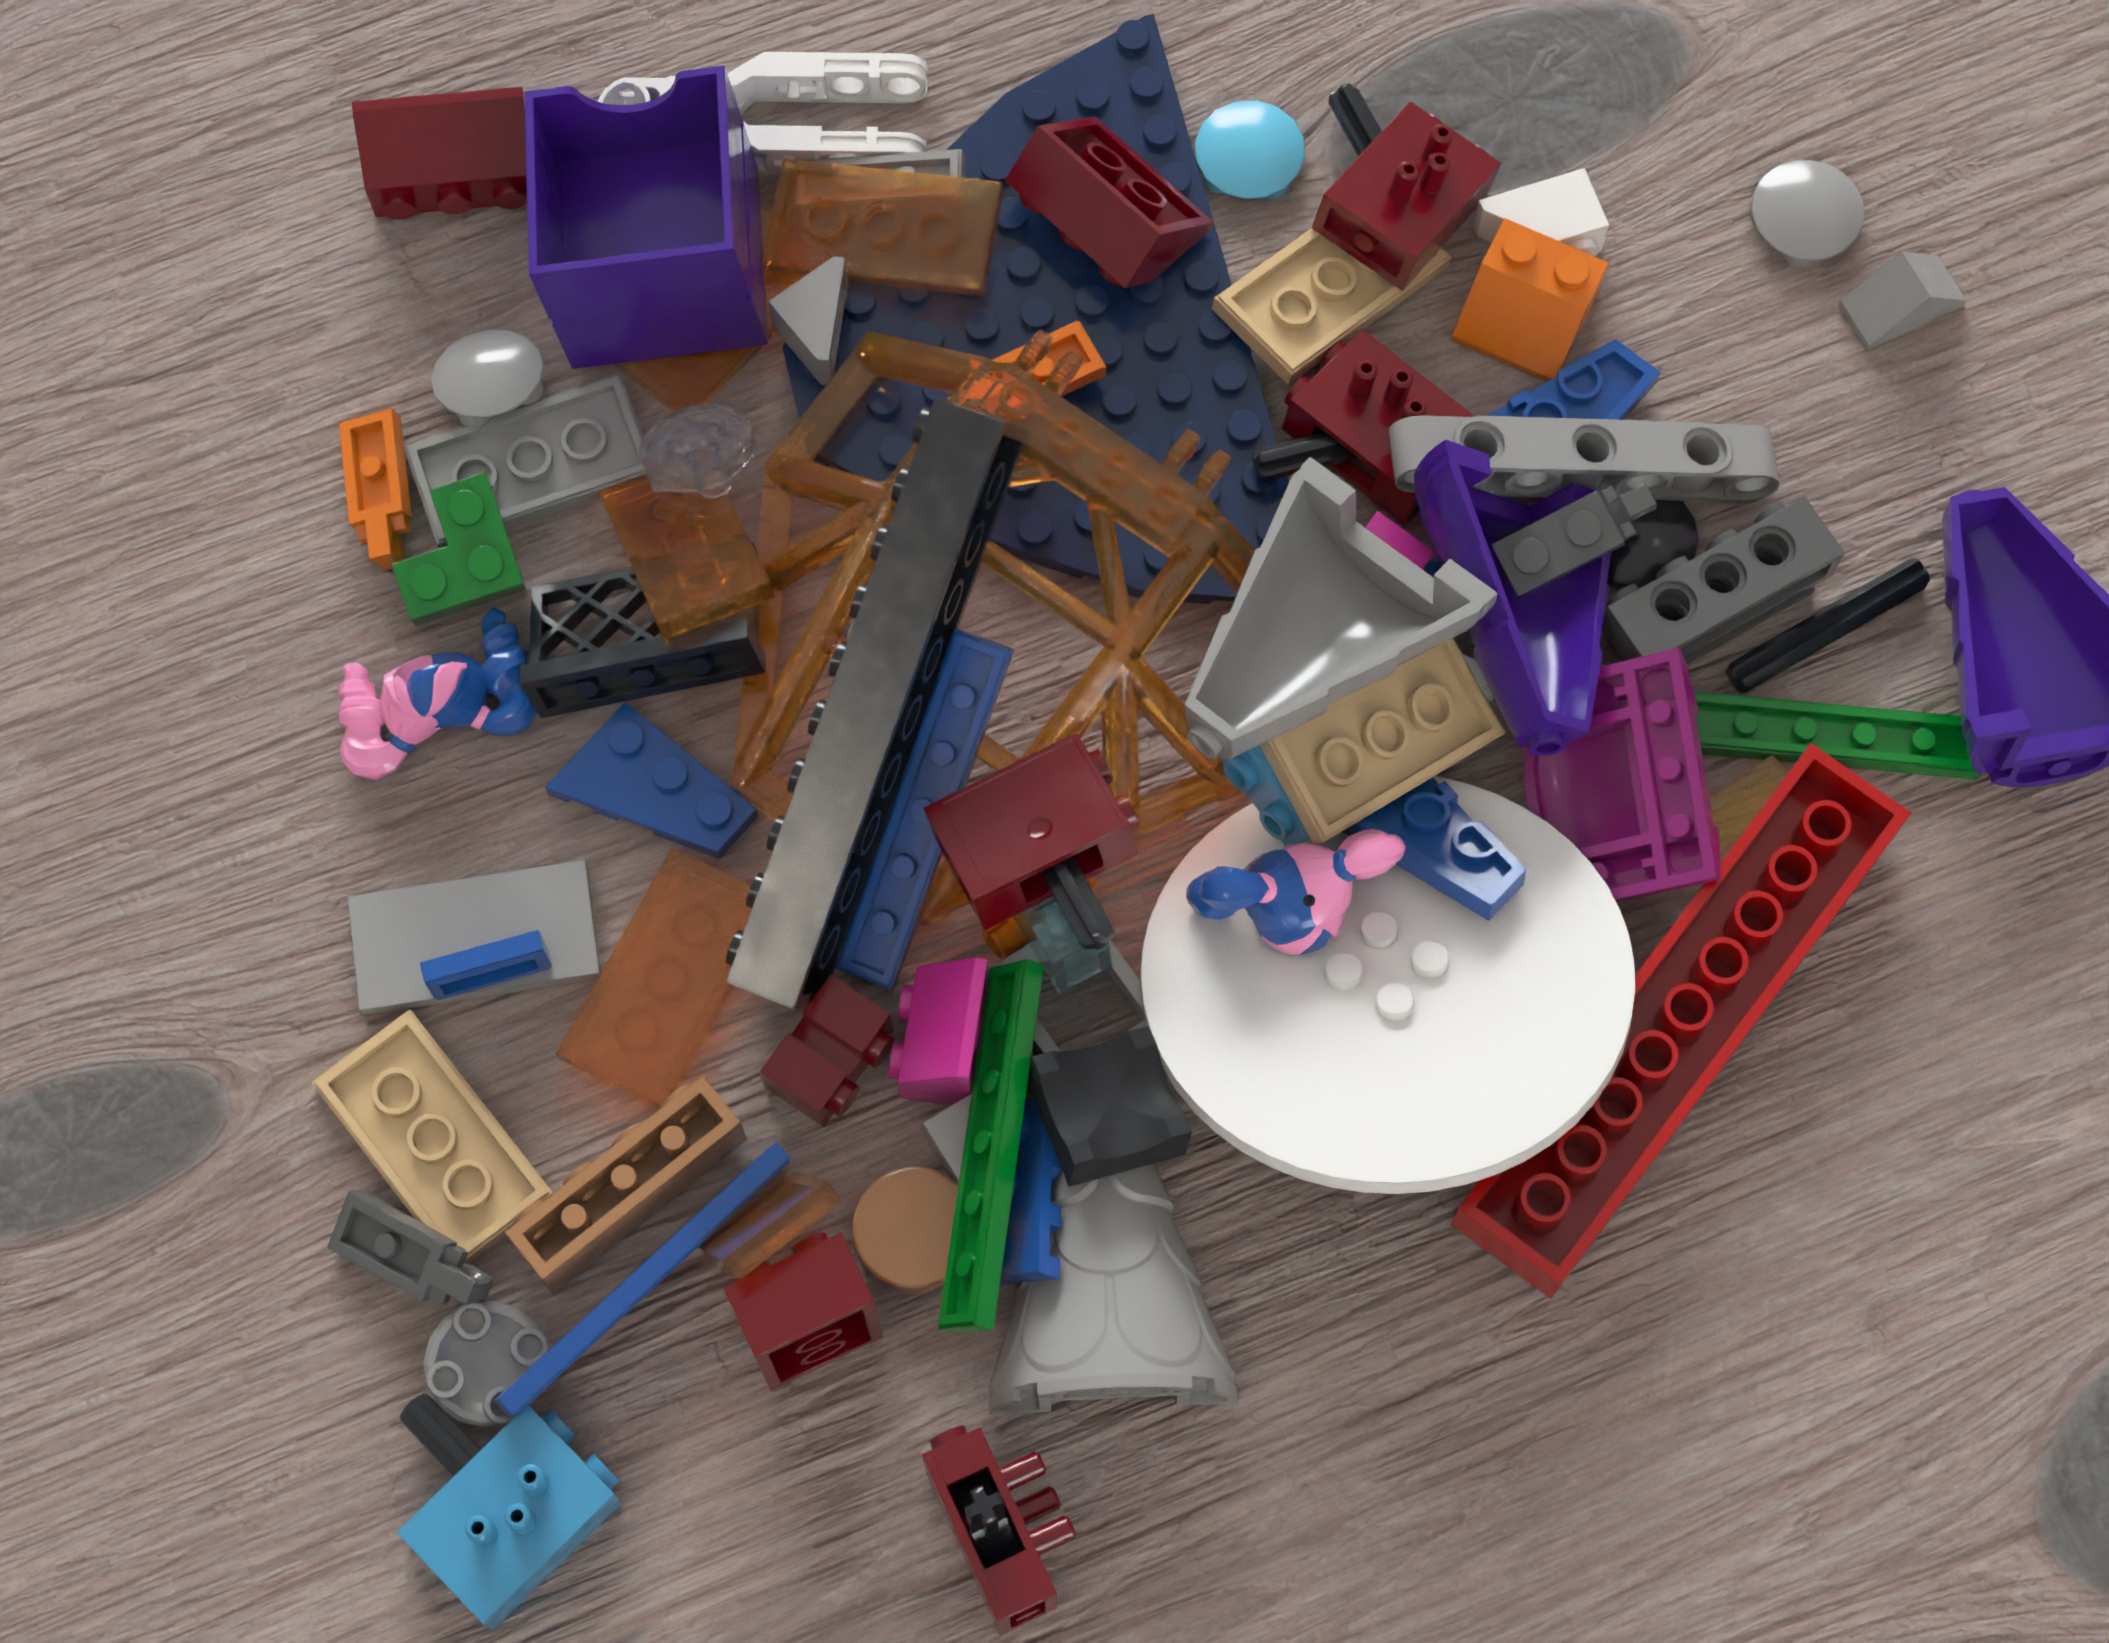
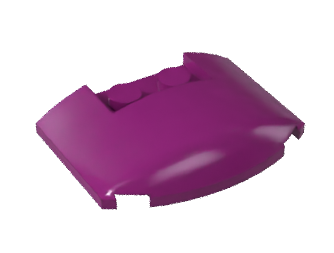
[1524,648,1721,903]

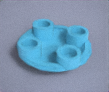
[1195,100,1305,200]

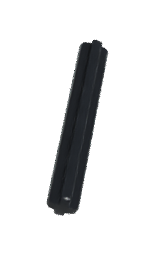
[1726,558,1930,693]

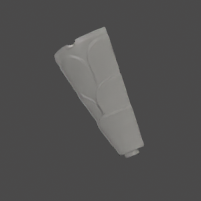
[1185,457,1498,760]
[988,1163,1238,1414]

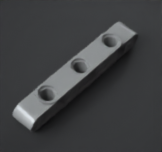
[1388,416,1780,501]

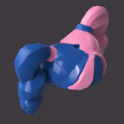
[338,607,537,780]
[1186,829,1406,955]

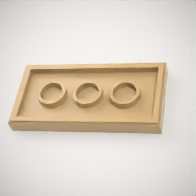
[1211,228,1452,385]
[1259,638,1505,845]
[311,1009,553,1264]

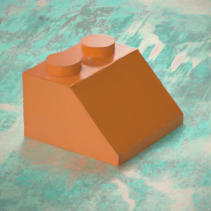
[1451,218,1609,382]

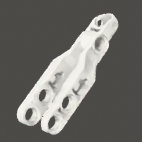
[598,52,929,175]

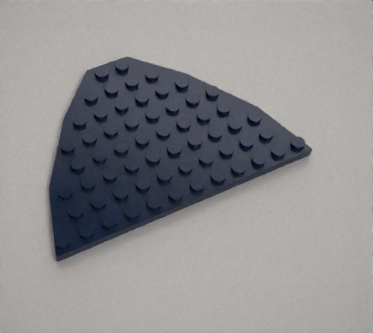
[782,14,1289,604]

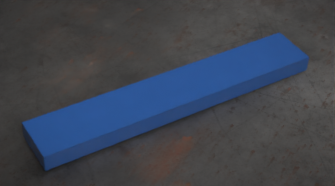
[835,628,1015,990]
[493,1141,790,1417]

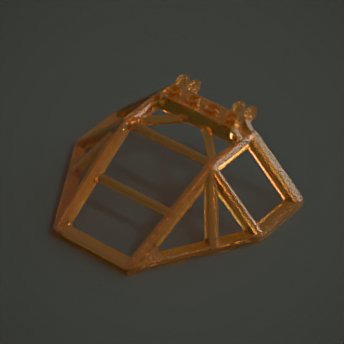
[732,330,1255,926]

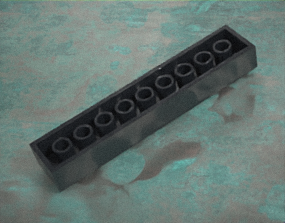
[726,397,1028,1009]

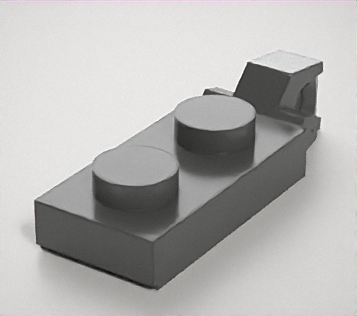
[1492,483,1657,599]
[327,1189,494,1305]

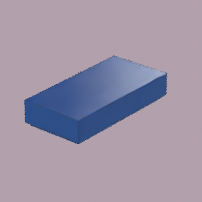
[420,929,552,1000]

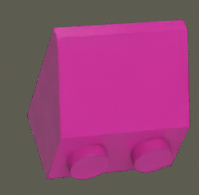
[889,957,989,1106]

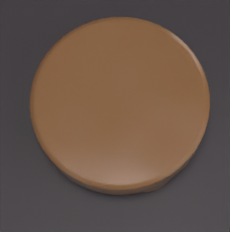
[853,1167,958,1296]

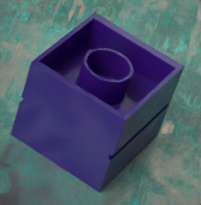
[525,65,768,369]

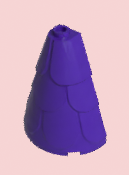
[1414,439,1611,756]
[1942,487,2109,787]

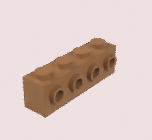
[505,1076,747,1294]

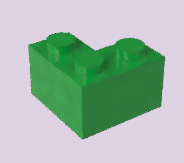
[392,472,527,626]

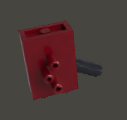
[1312,83,1501,291]
[1252,329,1474,526]

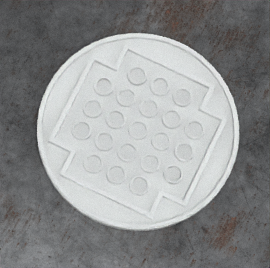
[1141,776,1635,1194]

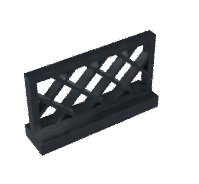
[520,541,766,718]

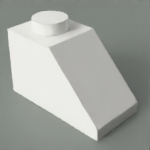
[1473,168,1609,256]

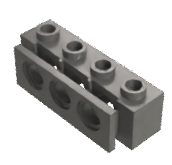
[1602,497,1845,665]

